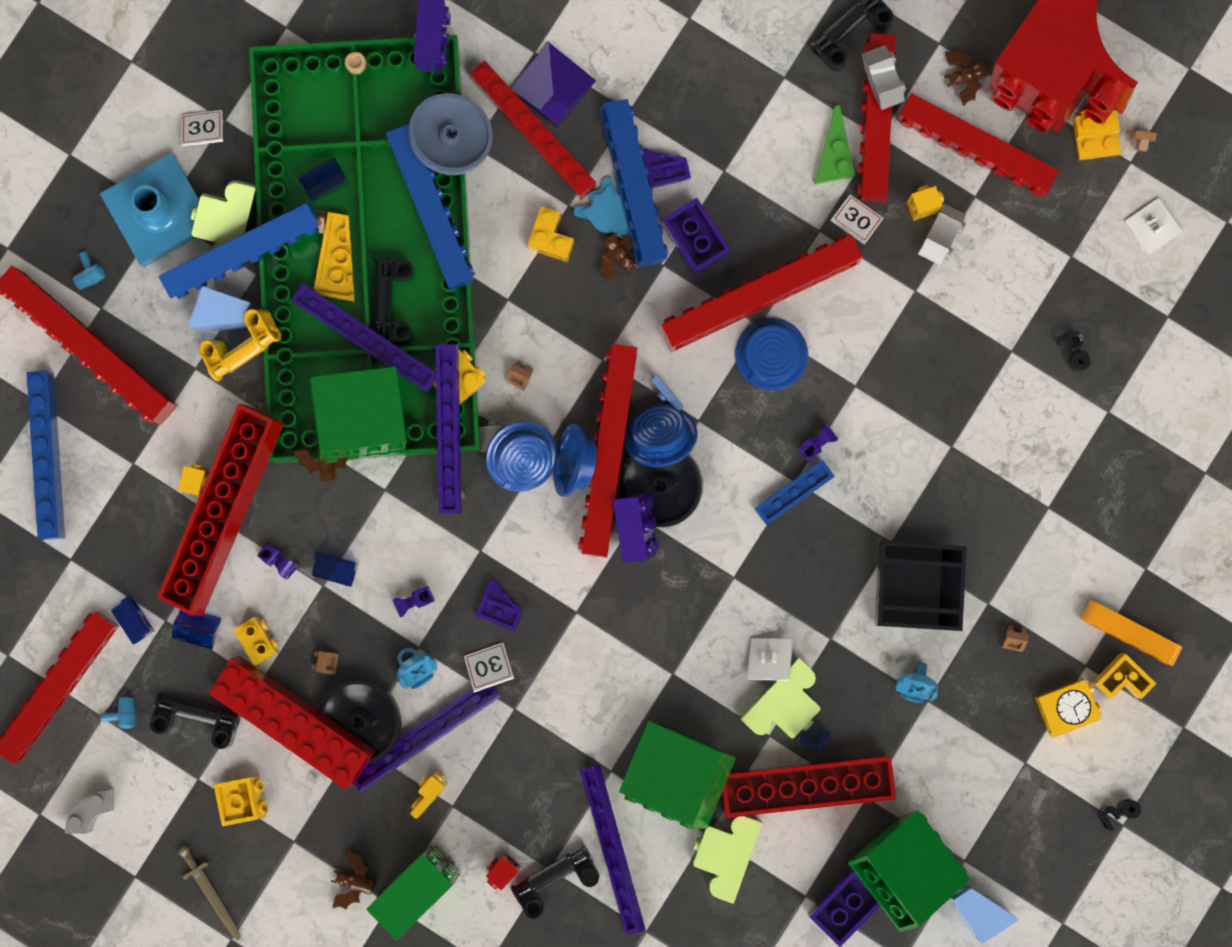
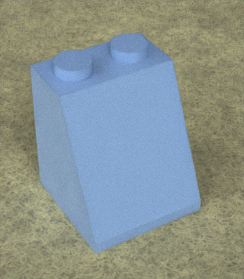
[188,286,257,333]
[950,884,1018,944]

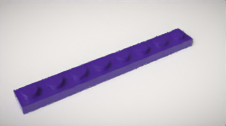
[291,283,436,392]
[435,344,462,514]
[354,686,501,792]
[580,764,646,934]

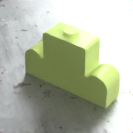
[191,180,256,249]
[740,658,820,738]
[693,816,762,904]

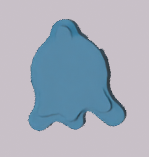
[574,178,630,236]

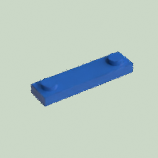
[754,460,835,526]

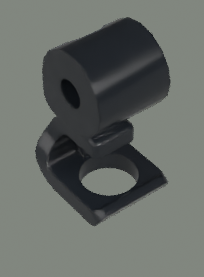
[1057,332,1091,372]
[1098,799,1141,831]

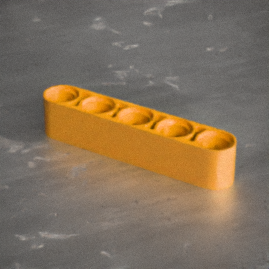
[1080,600,1182,667]

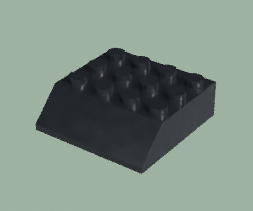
[875,541,967,631]

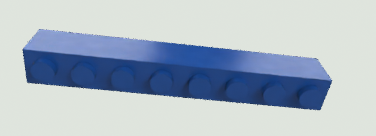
[599,99,668,268]
[386,124,476,291]
[158,201,322,299]
[26,370,65,540]

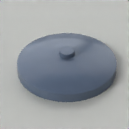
[408,93,493,175]

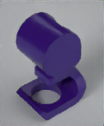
[798,424,839,462]
[257,542,299,580]
[392,586,435,618]

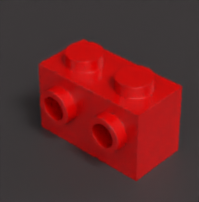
[486,852,521,891]

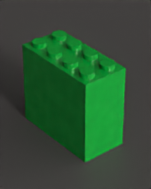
[310,367,407,463]
[619,721,736,830]
[848,810,971,932]
[366,845,460,941]

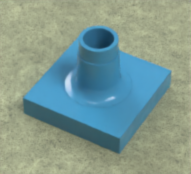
[100,153,200,268]

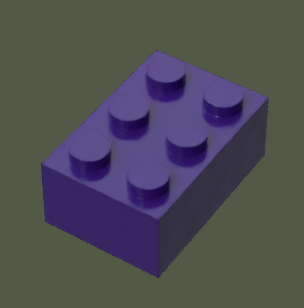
[414,0,451,73]
[662,198,731,276]
[613,491,659,563]
[807,868,880,947]

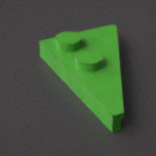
[815,105,855,185]

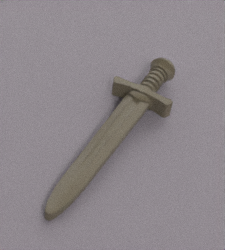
[178,846,241,940]

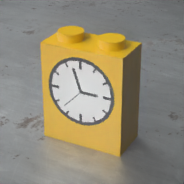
[1035,679,1102,738]

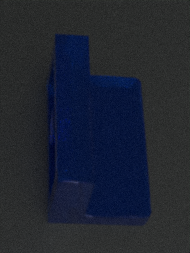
[297,158,348,202]
[312,551,359,587]
[111,596,155,644]
[172,610,221,650]
[796,727,831,752]

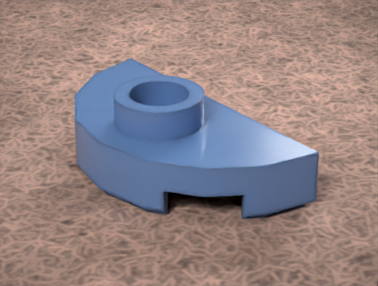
[651,376,683,411]

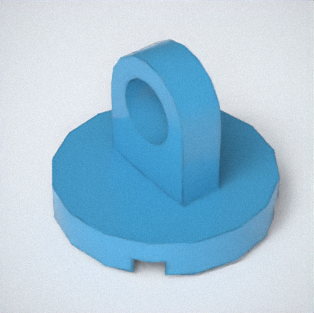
[397,648,437,689]
[896,661,939,703]

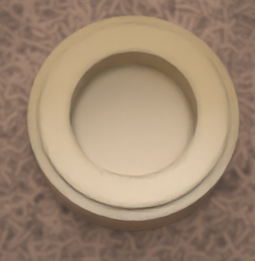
[345,52,367,74]

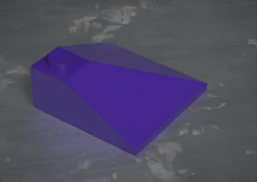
[511,42,596,128]

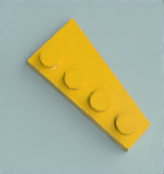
[314,212,355,302]

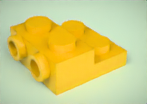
[1073,111,1121,161]
[433,350,486,404]
[410,770,448,819]
[214,775,268,826]

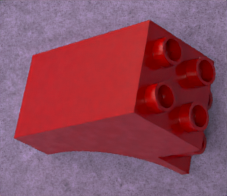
[989,0,1138,133]

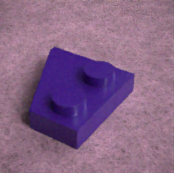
[643,148,691,188]
[476,578,523,631]

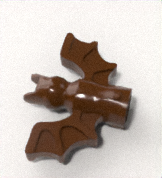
[944,49,988,106]
[599,234,638,282]
[294,440,348,482]
[331,849,375,910]

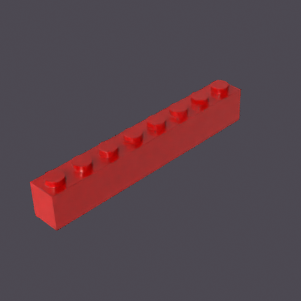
[857,33,896,203]
[469,60,596,200]
[897,93,1059,197]
[0,612,119,765]

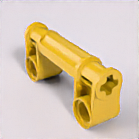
[199,309,281,381]

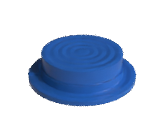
[735,318,808,391]
[625,405,698,467]
[486,421,558,492]
[553,424,597,497]

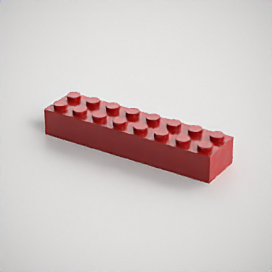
[209,656,375,790]
[722,755,896,818]

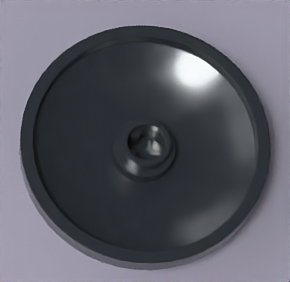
[620,454,703,527]
[319,679,402,764]

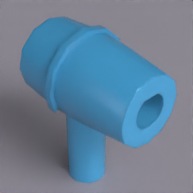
[73,251,105,290]
[101,697,137,729]

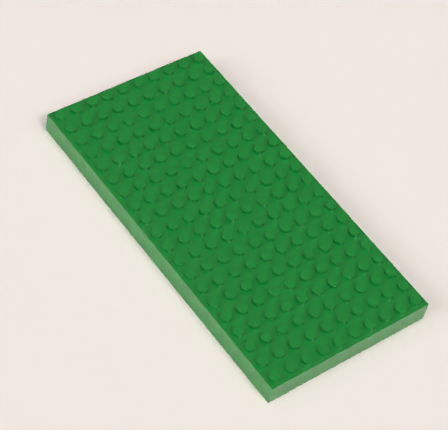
[249,35,481,464]

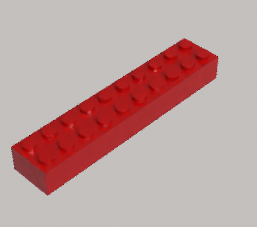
[661,234,863,353]
[0,265,178,425]
[578,344,637,558]
[157,404,285,616]

